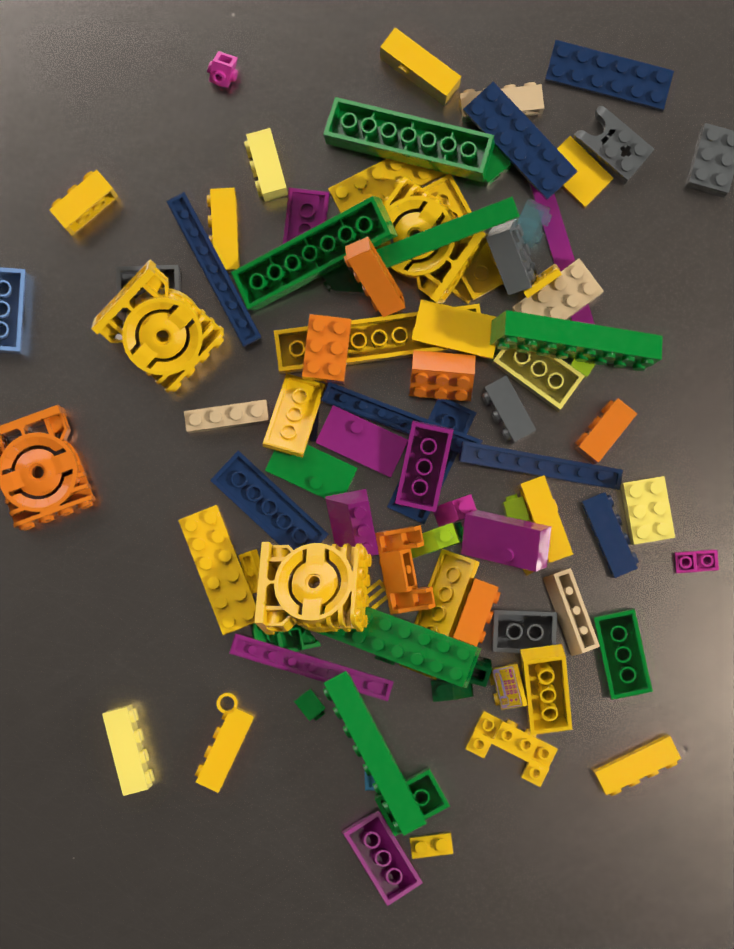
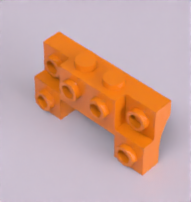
[375,525,436,615]

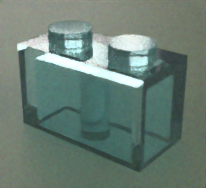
[517,198,552,248]

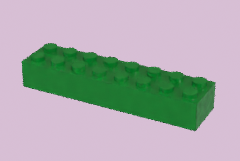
[323,97,495,182]
[231,196,398,310]
[490,310,663,371]
[317,595,481,688]
[323,671,428,836]

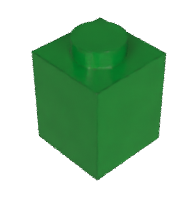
[294,688,326,721]

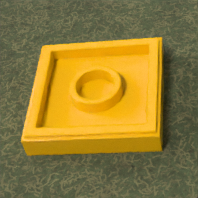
[523,264,562,299]

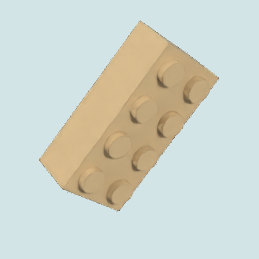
[511,258,604,320]

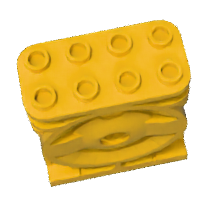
[375,177,488,304]
[91,259,224,393]
[255,542,372,635]

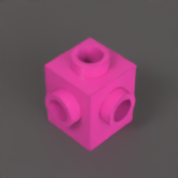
[207,51,238,88]

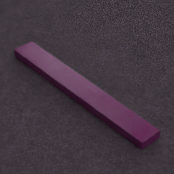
[528,181,595,324]
[229,633,394,701]

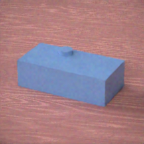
[0,267,26,354]

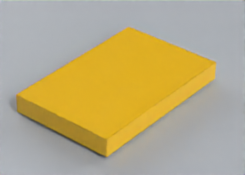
[557,136,614,208]

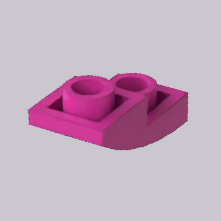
[675,550,719,573]

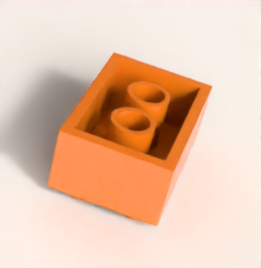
[302,314,352,384]
[409,350,476,401]
[574,398,638,464]
[452,578,501,646]

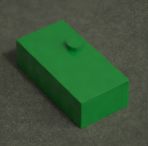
[265,445,358,500]
[594,608,653,700]

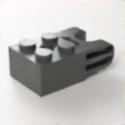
[573,106,655,185]

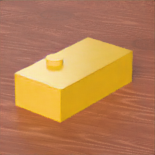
[380,28,461,106]
[518,476,573,563]
[520,644,572,735]

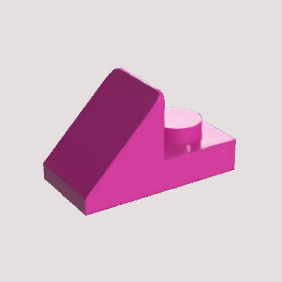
[433,494,477,527]

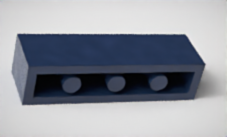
[580,492,639,578]

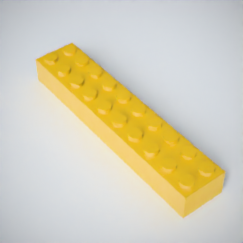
[274,304,481,374]

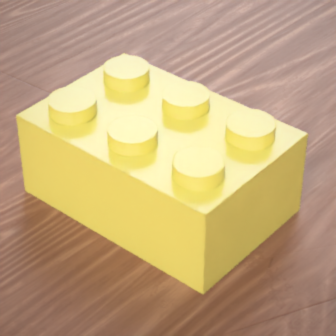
[244,128,288,202]
[620,476,675,545]

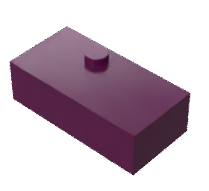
[316,405,408,479]
[395,420,454,512]
[461,510,552,572]

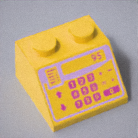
[489,662,527,710]

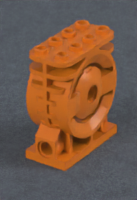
[0,405,96,531]

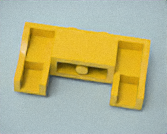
[465,710,558,787]

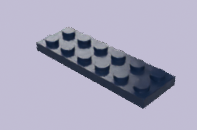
[545,40,674,111]
[463,81,578,200]
[387,399,477,525]
[210,450,329,550]

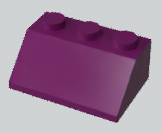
[325,489,379,556]

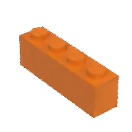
[344,237,406,317]

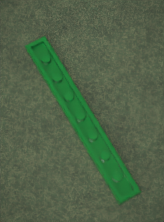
[376,196,520,268]

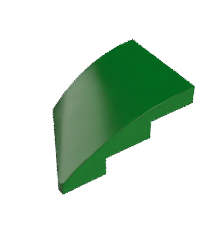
[250,623,320,651]

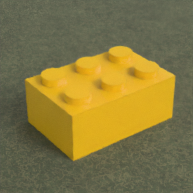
[49,169,118,236]

